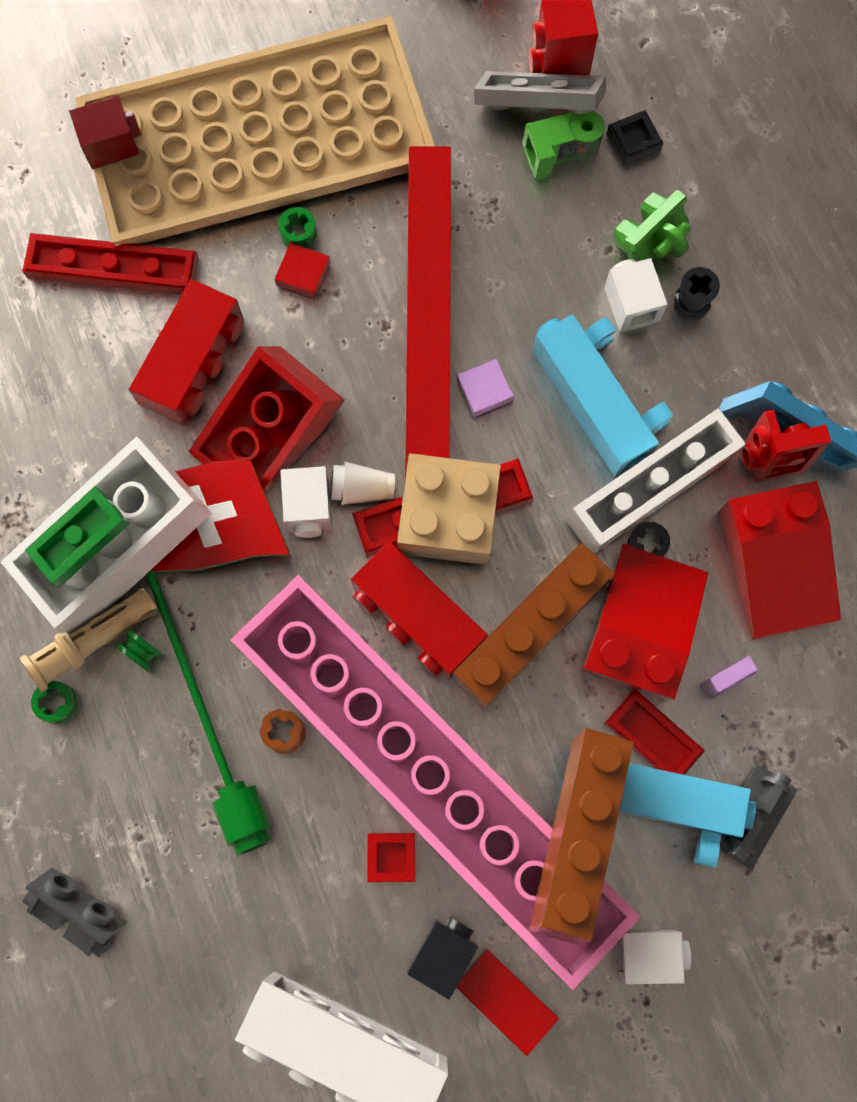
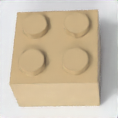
[397,453,501,565]

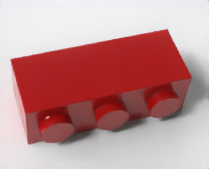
[128,279,244,426]
[351,541,488,680]

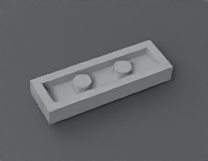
[474,71,606,114]

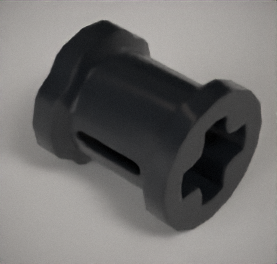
[674,267,720,320]

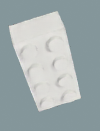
[0,436,212,634]
[235,971,448,1102]

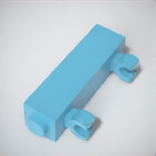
[532,314,674,477]
[619,763,756,867]

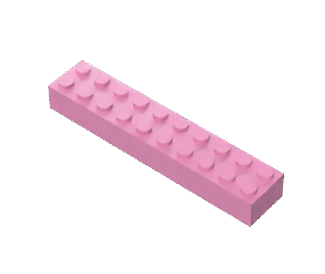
[230,575,641,991]

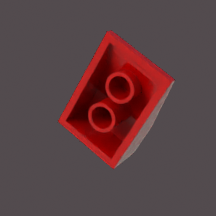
[528,0,598,75]
[188,346,345,494]
[717,481,841,640]
[580,543,709,701]

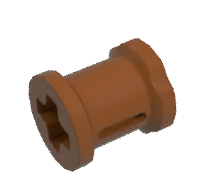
[260,709,306,754]

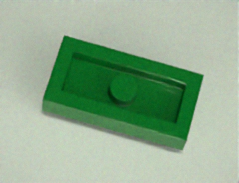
[25,486,130,587]

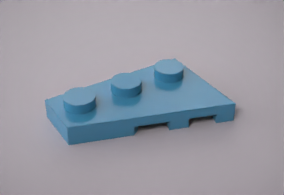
[719,381,857,471]

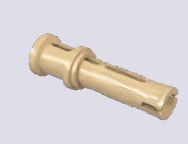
[19,588,158,693]

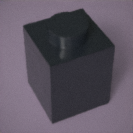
[407,916,479,1000]

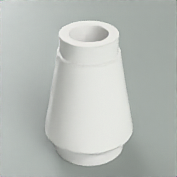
[330,461,395,505]

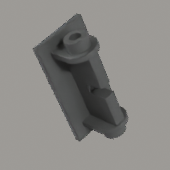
[720,764,798,870]
[23,868,127,958]

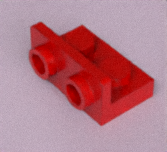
[741,410,832,483]

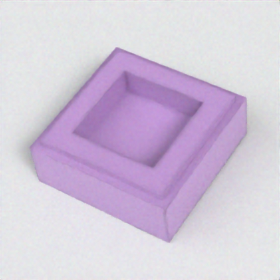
[457,359,514,417]
[700,656,758,698]

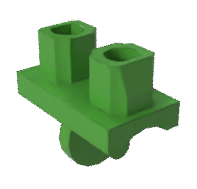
[614,190,691,262]

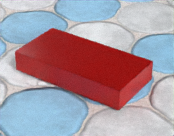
[603,689,706,775]
[456,948,559,1056]

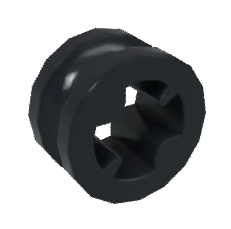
[628,522,670,557]

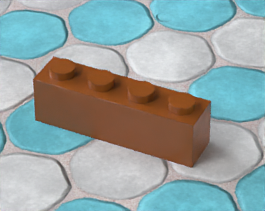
[452,542,615,711]
[529,728,634,945]

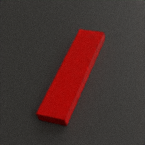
[22,233,199,295]
[352,458,533,557]

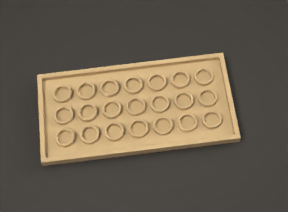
[75,15,435,246]

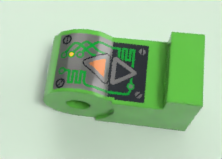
[522,111,605,180]

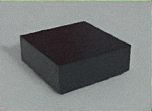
[607,110,664,166]

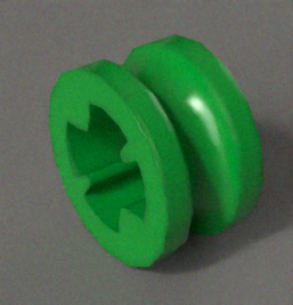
[278,207,317,249]
[115,629,162,672]
[31,681,78,724]

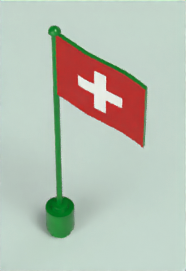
[146,460,291,856]

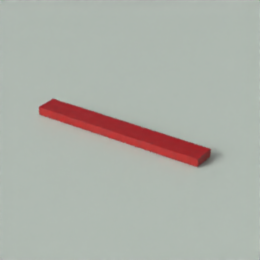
[405,146,451,479]

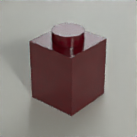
[69,96,142,169]

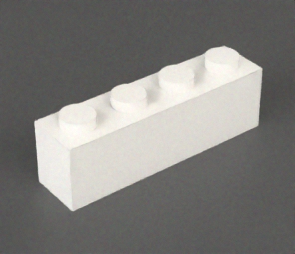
[566,408,746,554]

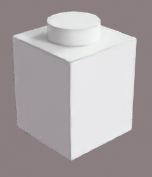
[604,258,668,333]
[281,466,332,538]
[617,929,691,985]

